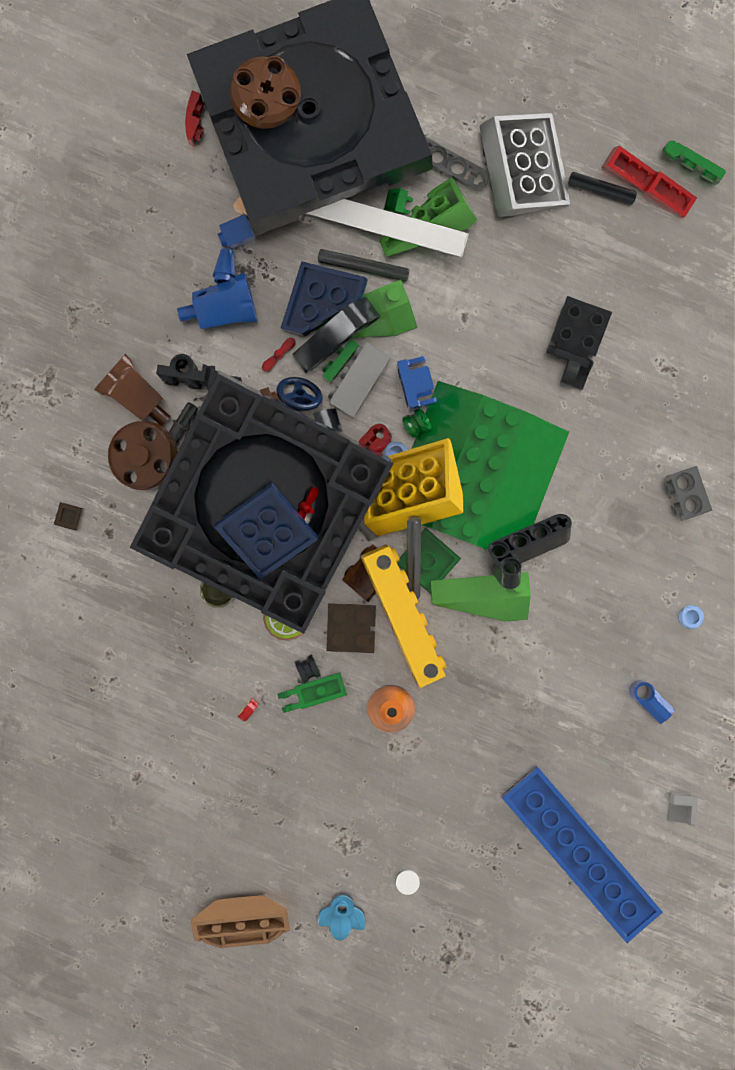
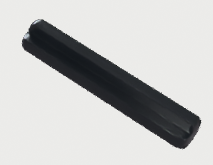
[568,172,637,204]

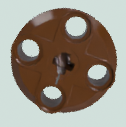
[230,56,301,129]
[108,421,177,490]

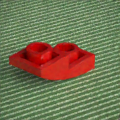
[185,90,204,146]

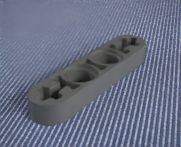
[425,137,489,191]

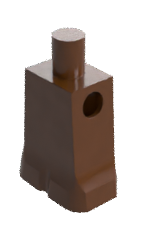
[94,354,170,426]

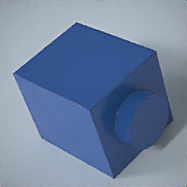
[217,214,255,250]

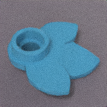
[318,895,365,941]

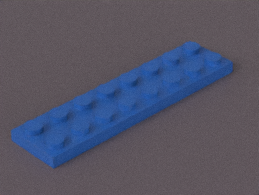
[501,767,663,943]

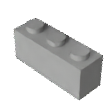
[328,342,391,420]

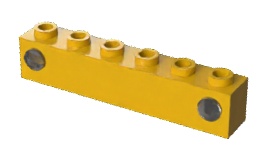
[360,544,447,688]

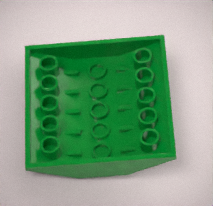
[411,381,569,551]

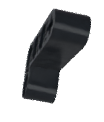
[292,297,380,374]
[487,514,572,589]

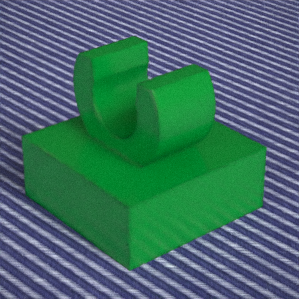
[384,188,413,215]

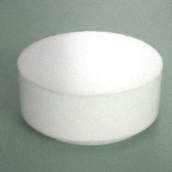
[396,870,420,895]

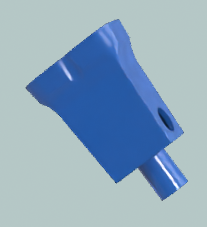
[177,272,257,329]

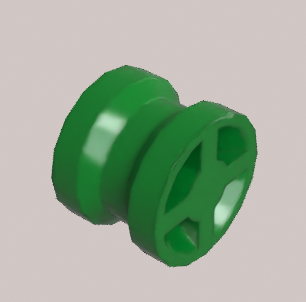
[402,408,431,438]

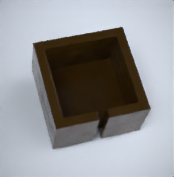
[326,603,376,653]

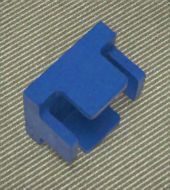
[396,356,437,413]

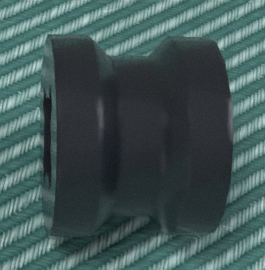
[294,654,321,683]

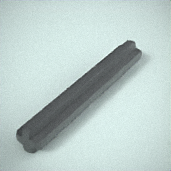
[318,249,410,281]
[406,516,421,600]

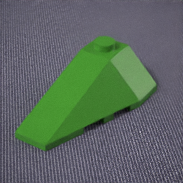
[380,177,478,257]
[317,280,417,338]
[430,572,531,622]

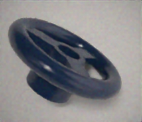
[276,377,322,412]

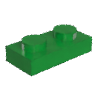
[322,339,359,385]

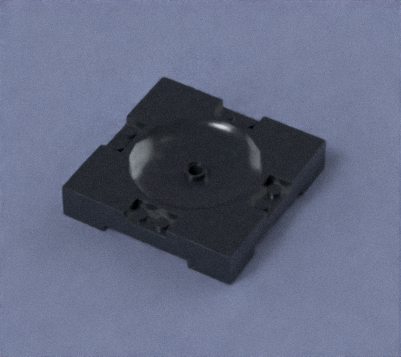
[187,0,433,236]
[130,371,394,634]

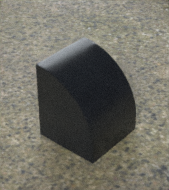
[313,408,343,432]

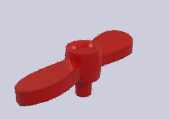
[262,337,296,372]
[298,487,319,520]

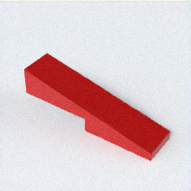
[602,145,697,218]

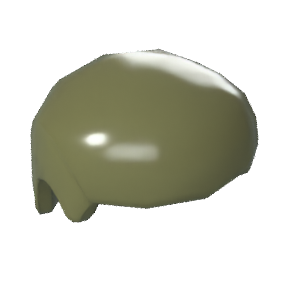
[200,582,234,608]

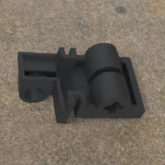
[547,296,612,390]
[156,354,242,391]

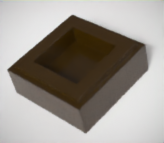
[54,502,84,531]

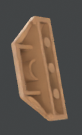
[191,895,290,948]

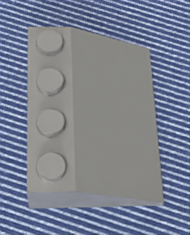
[479,113,571,217]

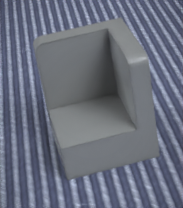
[667,792,698,826]

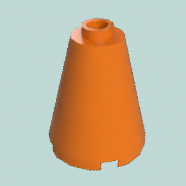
[368,685,415,733]

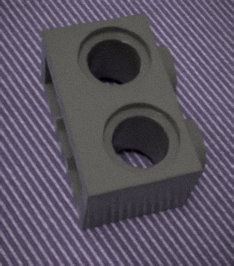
[665,466,713,521]

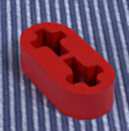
[358,424,392,453]

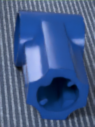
[629,680,675,724]

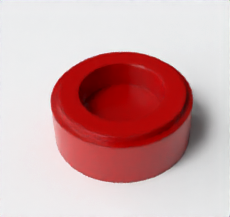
[237,698,258,722]

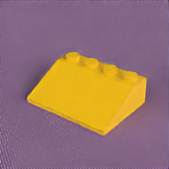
[364,438,463,536]

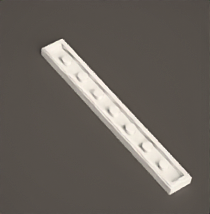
[305,199,469,257]

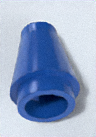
[212,248,236,284]

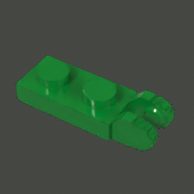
[663,140,726,183]
[278,672,347,713]

